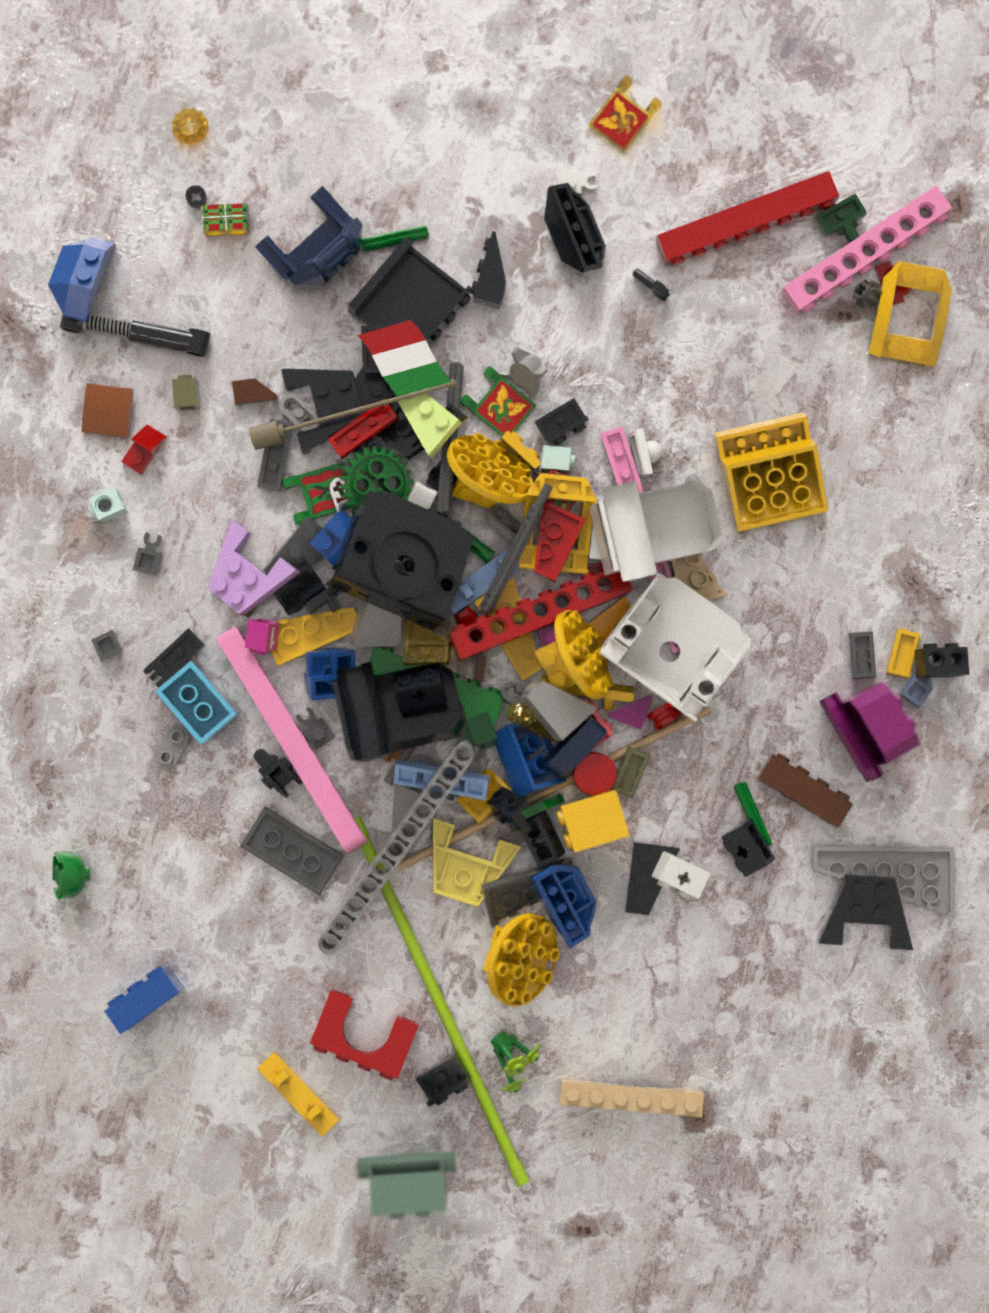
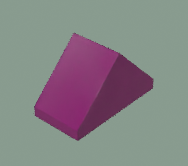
[607,694,653,730]

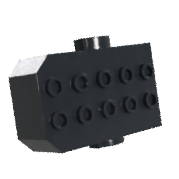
[332,662,464,762]

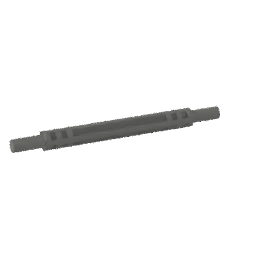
[475,483,553,633]

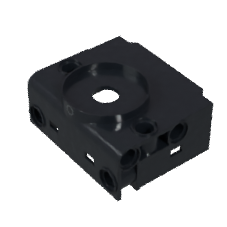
[326,490,475,630]

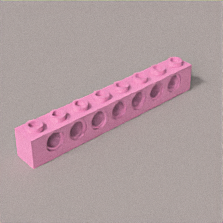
[781,185,952,314]

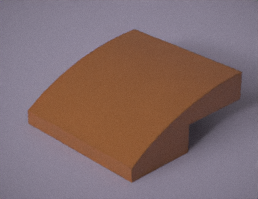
[81,383,134,437]

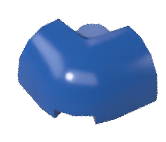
[310,510,351,566]
[304,648,356,701]

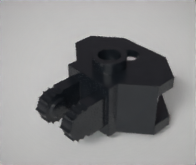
[253,749,303,798]

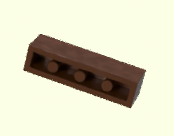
[756,753,853,828]

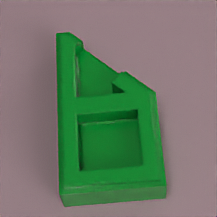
[522,793,564,819]

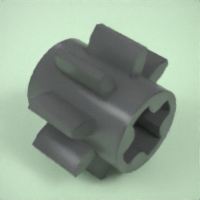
[853,280,883,309]

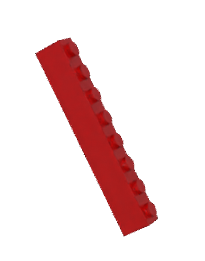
[656,171,839,266]

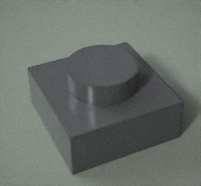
[91,630,123,661]

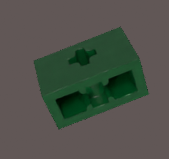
[465,711,498,750]

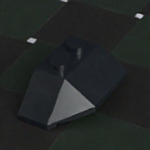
[544,183,606,273]

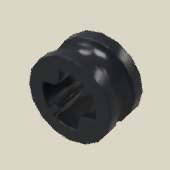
[185,185,207,208]

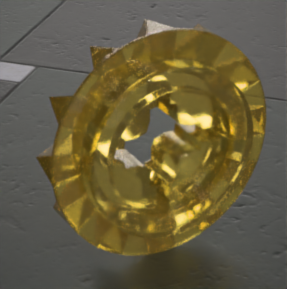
[172,107,208,144]

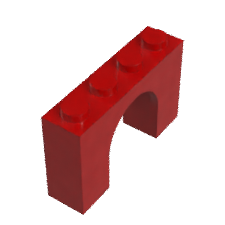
[310,989,419,1080]

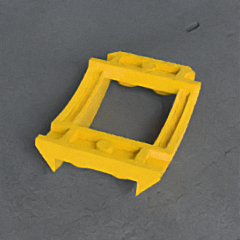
[868,261,952,367]
[518,473,597,575]

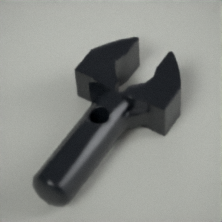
[632,268,671,301]

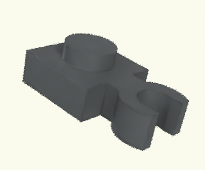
[133,532,162,576]
[296,707,335,750]

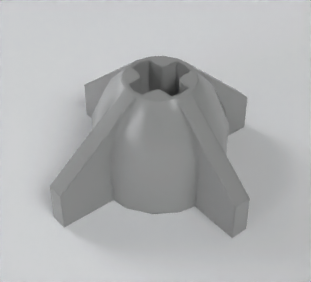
[500,348,547,398]

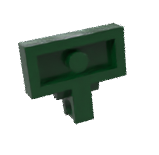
[815,193,867,243]

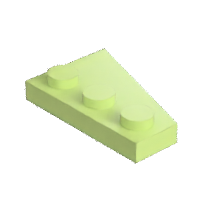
[398,393,462,458]

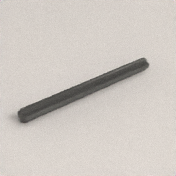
[436,362,464,515]

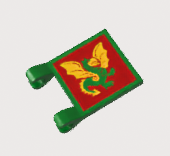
[460,366,537,436]

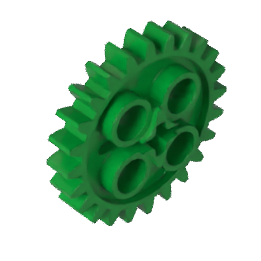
[339,446,414,514]

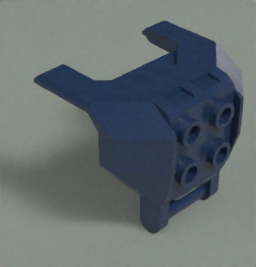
[255,186,363,288]

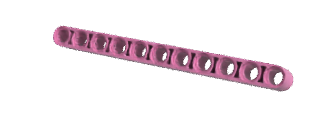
[216,626,368,854]

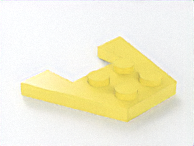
[432,818,521,907]

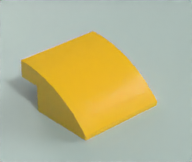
[713,413,828,532]

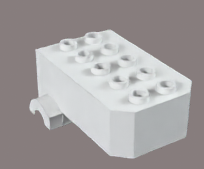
[589,481,722,582]

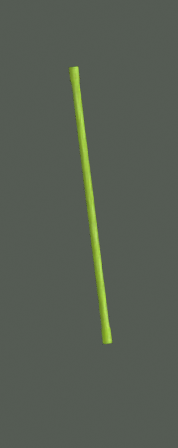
[355,816,530,1187]

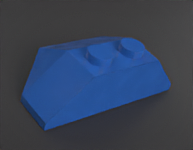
[48,237,115,323]
[532,865,597,948]

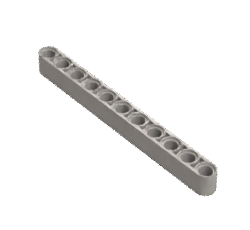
[318,740,475,954]

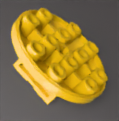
[447,433,533,509]
[535,610,613,700]
[483,913,560,1007]

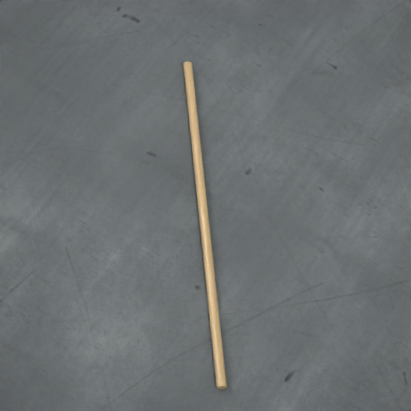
[397,706,711,871]

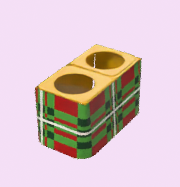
[200,203,249,236]

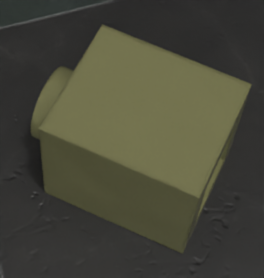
[172,375,200,411]

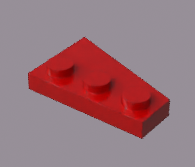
[534,501,586,583]

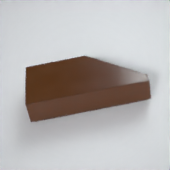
[232,378,278,405]

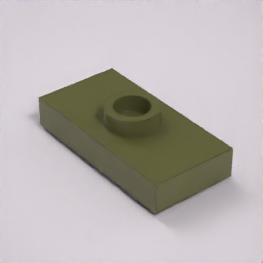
[611,745,651,798]

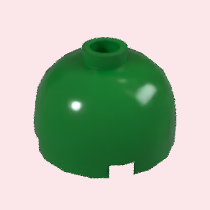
[52,851,90,899]

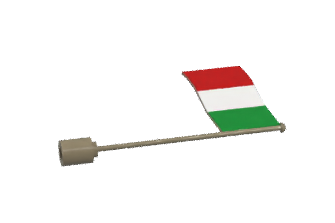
[249,320,457,450]

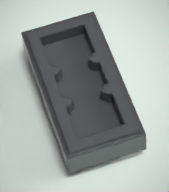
[848,631,876,680]

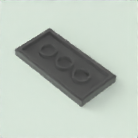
[240,806,345,895]

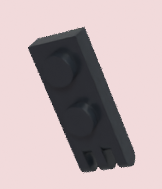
[143,628,205,688]

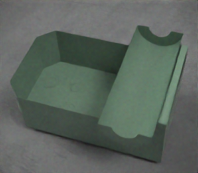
[356,1151,457,1219]

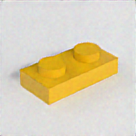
[500,431,542,471]

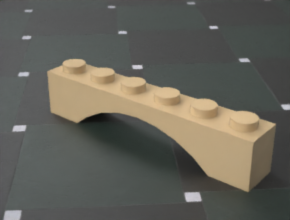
[559,1078,704,1117]

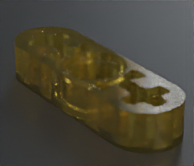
[507,703,561,741]

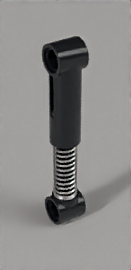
[59,313,211,357]

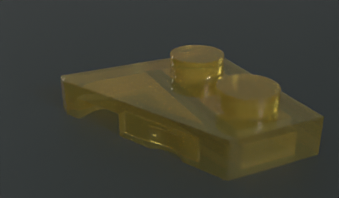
[402,620,451,666]

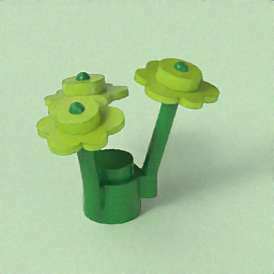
[491,1031,541,1094]

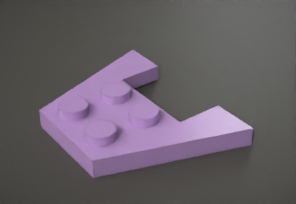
[208,520,300,616]

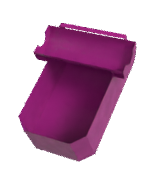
[819,681,921,782]

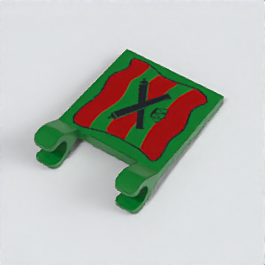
[283,462,354,524]

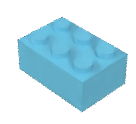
[155,661,239,746]

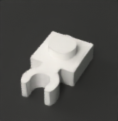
[556,171,597,196]

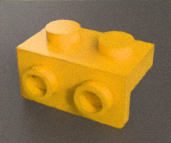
[457,768,513,825]

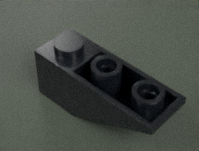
[470,231,506,309]

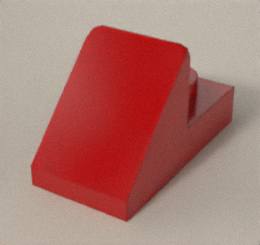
[121,424,167,475]

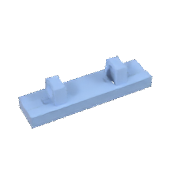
[451,549,520,615]
[393,759,490,800]

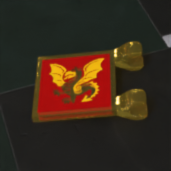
[588,75,662,153]

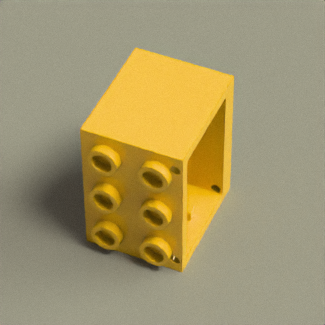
[556,790,630,852]

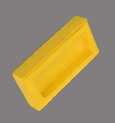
[886,628,921,679]

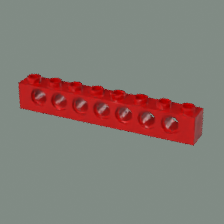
[448,568,633,662]

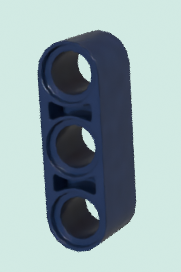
[543,716,607,779]

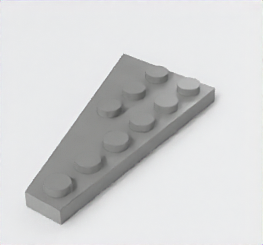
[812,846,955,918]

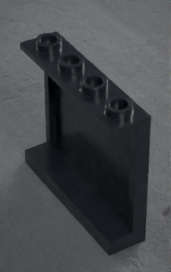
[348,237,471,344]

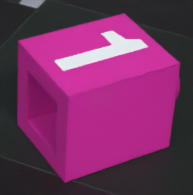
[244,618,280,655]

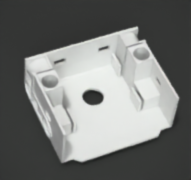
[599,572,751,722]

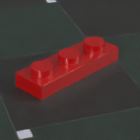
[328,399,398,459]

